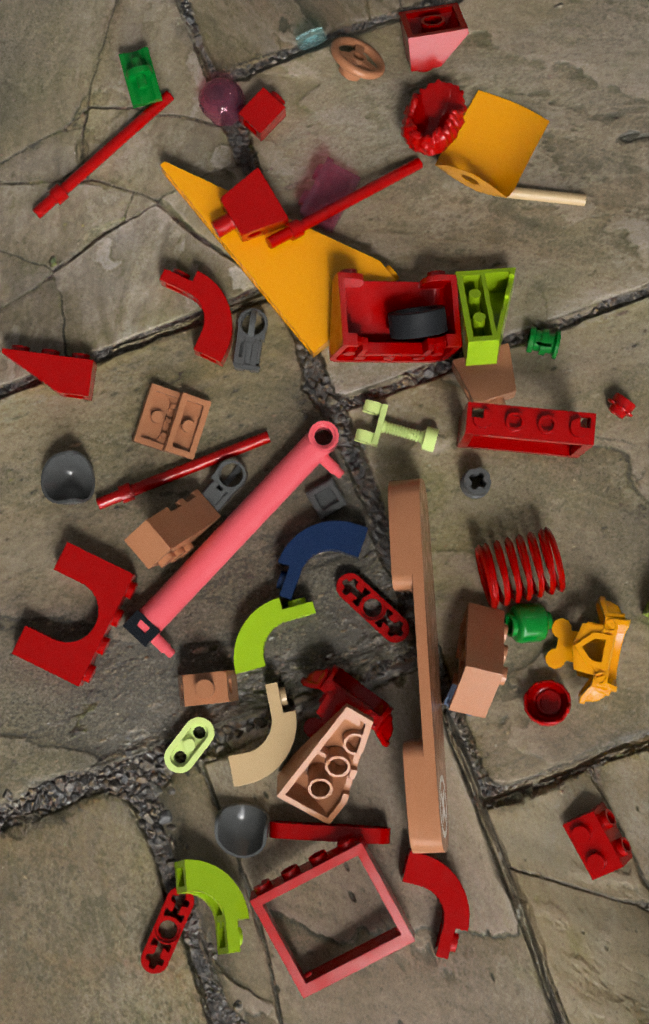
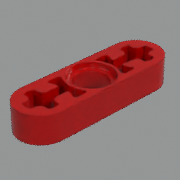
[336,573,409,643]
[141,886,195,974]

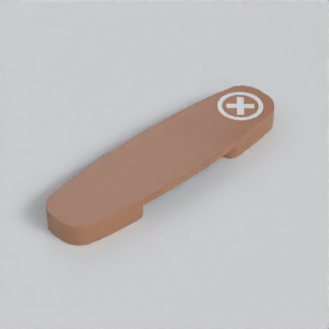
[388,478,449,854]

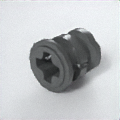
[460,467,491,499]

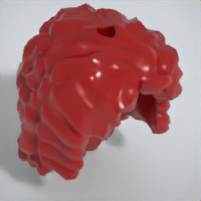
[401,79,467,156]

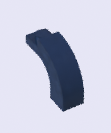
[276,521,368,600]

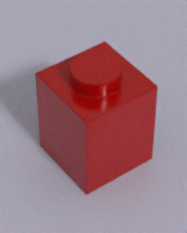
[238,87,286,142]

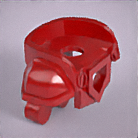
[300,664,394,747]

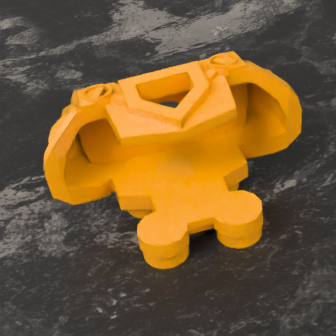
[545,596,631,704]

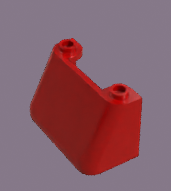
[329,269,462,363]

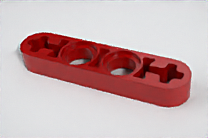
[269,820,391,844]

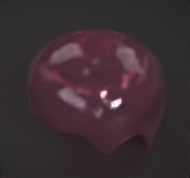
[198,77,246,126]

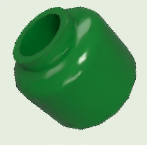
[504,602,553,644]

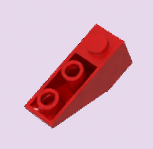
[2,345,97,401]

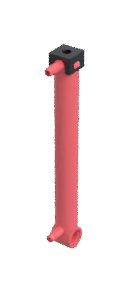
[123,420,345,658]

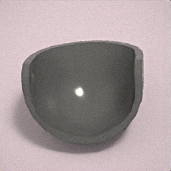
[41,450,95,505]
[214,803,270,858]

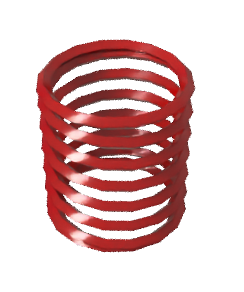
[475,527,566,609]

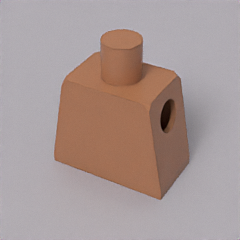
[451,343,516,410]
[178,670,239,707]

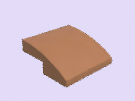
[132,383,212,460]

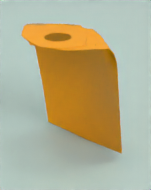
[435,90,549,198]

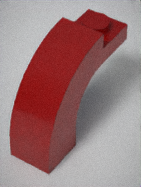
[159,268,234,367]
[401,848,470,959]

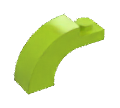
[234,597,316,674]
[174,859,249,955]

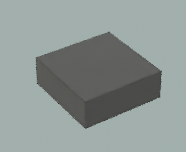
[305,478,347,520]

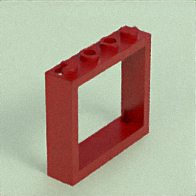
[457,402,596,458]
[249,834,415,999]

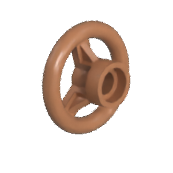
[330,36,385,81]

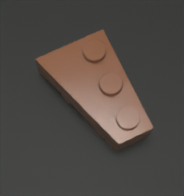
[124,489,221,569]
[449,602,508,718]

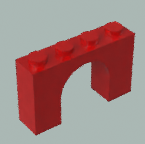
[11,542,138,687]

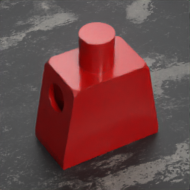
[211,167,288,242]

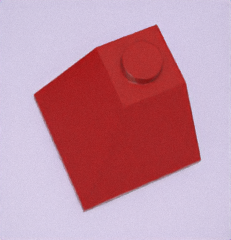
[399,2,469,72]

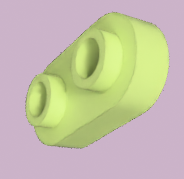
[164,717,215,773]

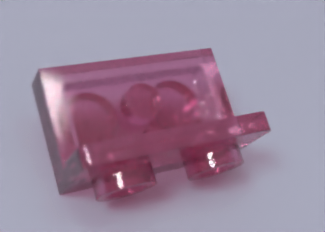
[298,157,361,233]

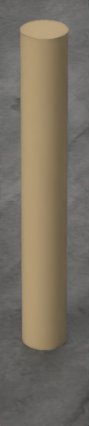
[495,186,586,206]

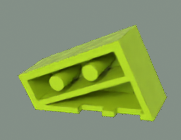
[455,267,516,366]

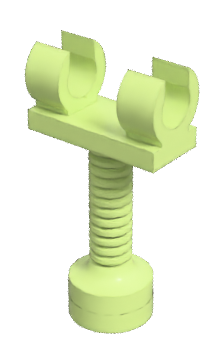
[354,399,439,453]

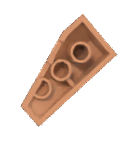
[277,703,374,825]

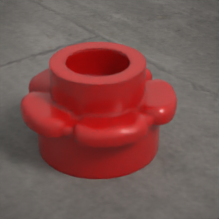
[607,392,636,420]

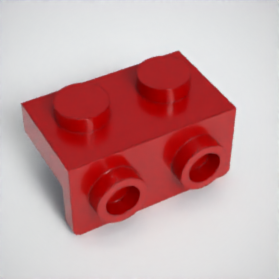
[563,802,633,880]

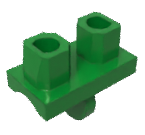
[118,47,163,108]

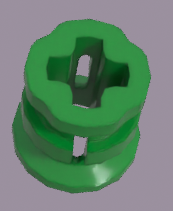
[526,326,561,360]

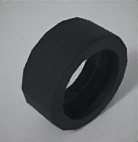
[387,305,448,339]

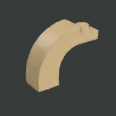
[228,682,297,787]

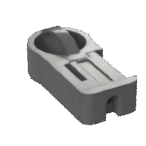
[233,308,268,373]
[201,460,248,513]

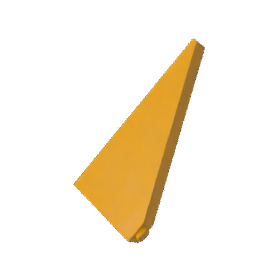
[160,162,399,358]

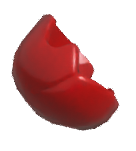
[523,679,572,727]

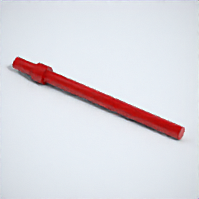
[32,90,174,219]
[265,157,423,249]
[96,431,271,510]

